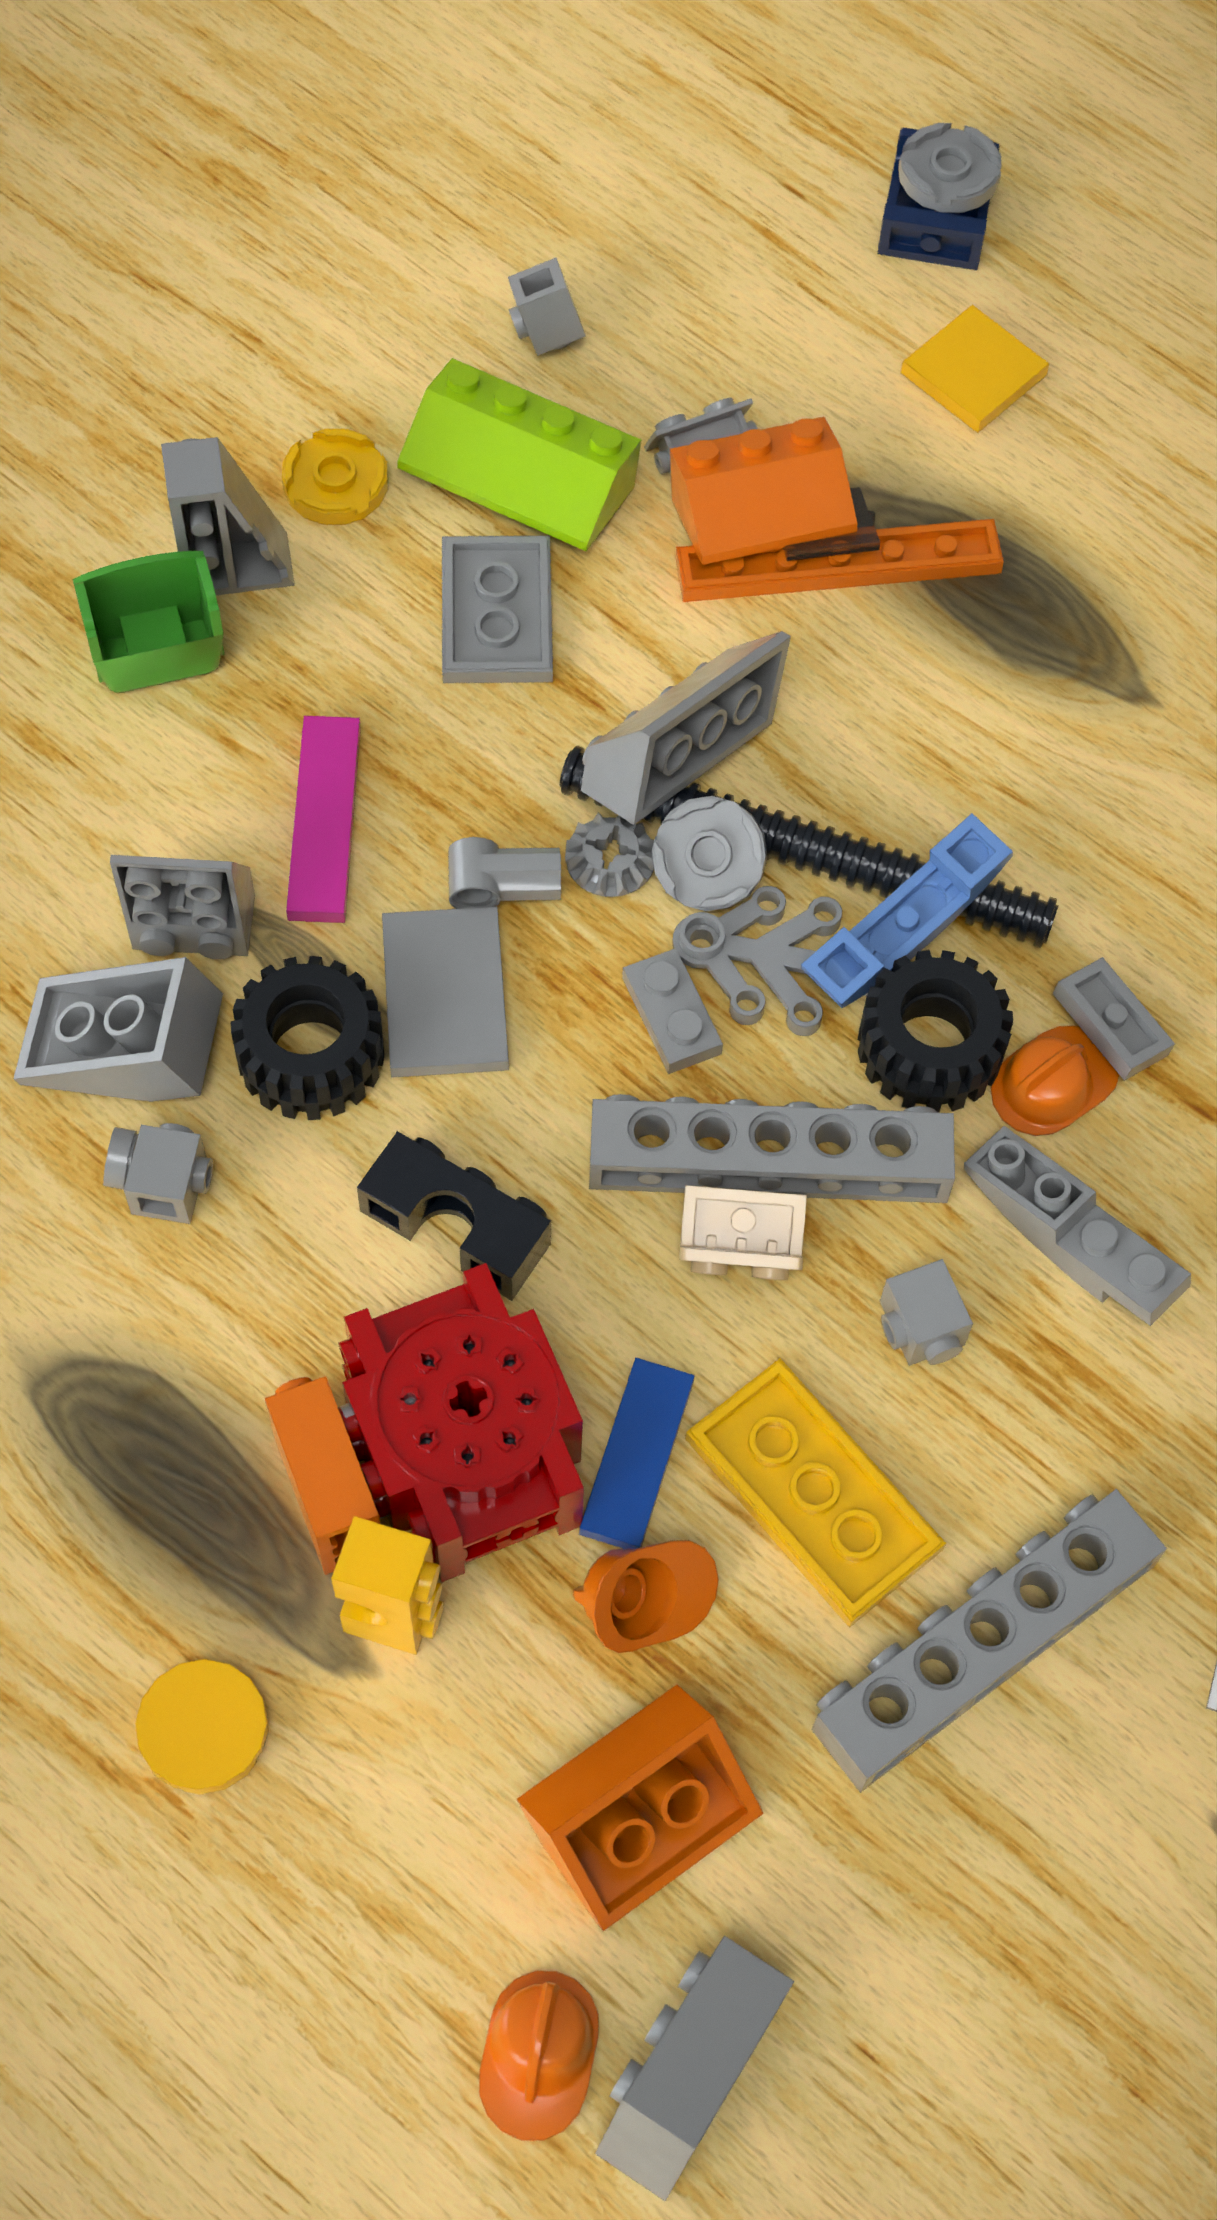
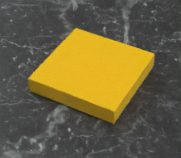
[901,304,1050,433]

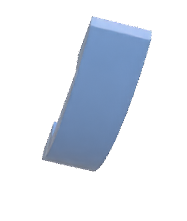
[801,814,1013,1008]

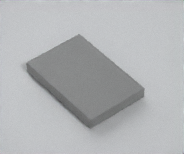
[442,536,553,683]
[382,907,509,1078]

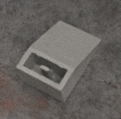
[110,855,255,959]

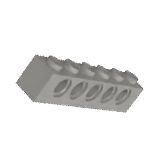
[589,1094,955,1203]
[812,1489,1167,1793]

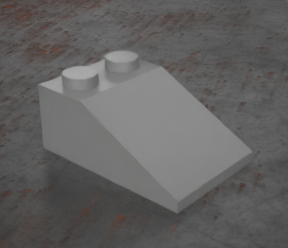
[13,957,223,1102]

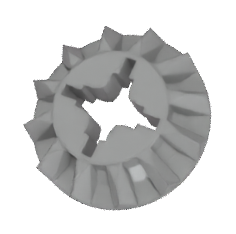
[565,812,654,897]

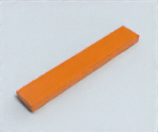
[675,519,1004,602]

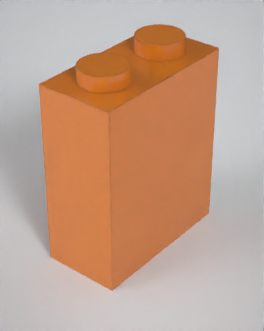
[265,1376,380,1575]

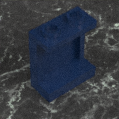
[877,128,1000,271]

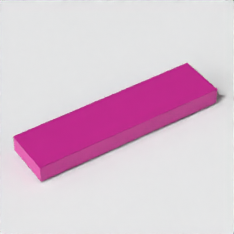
[286,716,361,923]

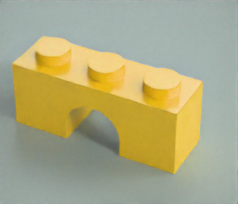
[331,1516,444,1655]

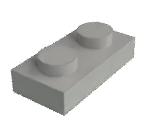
[622,948,723,1074]
[1052,957,1175,1081]

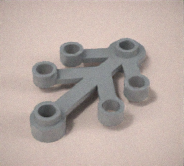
[672,886,868,1036]

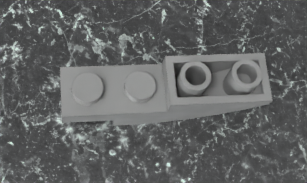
[964,1126,1191,1326]

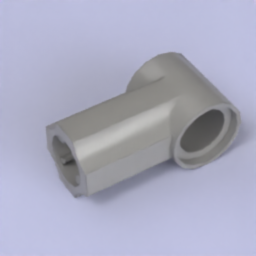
[448,837,561,909]

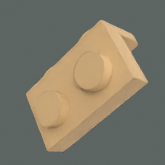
[679,1184,807,1280]

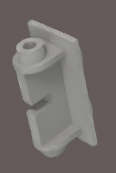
[644,398,758,475]

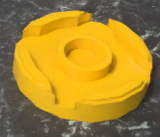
[282,429,388,525]
[135,1659,269,1795]

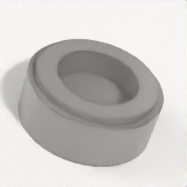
[103,1127,138,1190]

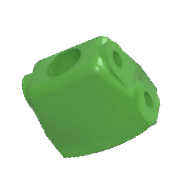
[73,551,224,693]

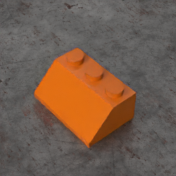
[670,417,858,565]
[516,1685,764,1932]

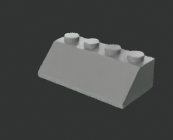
[581,631,791,825]

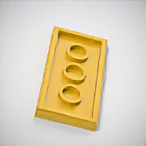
[685,1358,946,1628]

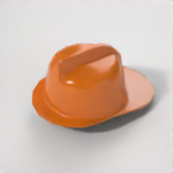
[991,1026,1119,1136]
[573,1540,719,1653]
[479,1971,598,2141]

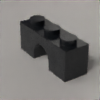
[357,1131,551,1301]

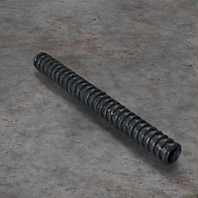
[560,745,1059,948]

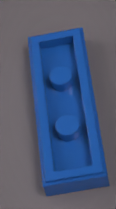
[579,1357,695,1549]

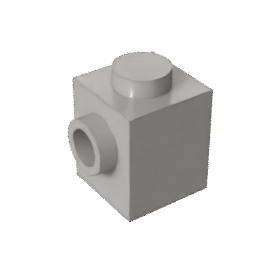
[508,258,586,356]
[124,1123,213,1224]
[880,1259,973,1366]

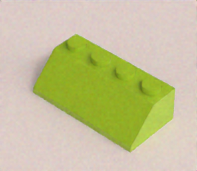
[397,358,641,551]

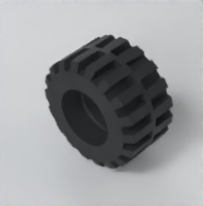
[857,950,1013,1113]
[231,956,384,1120]

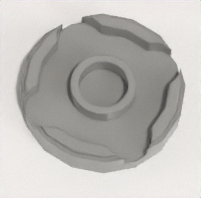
[899,123,1001,213]
[652,796,768,911]

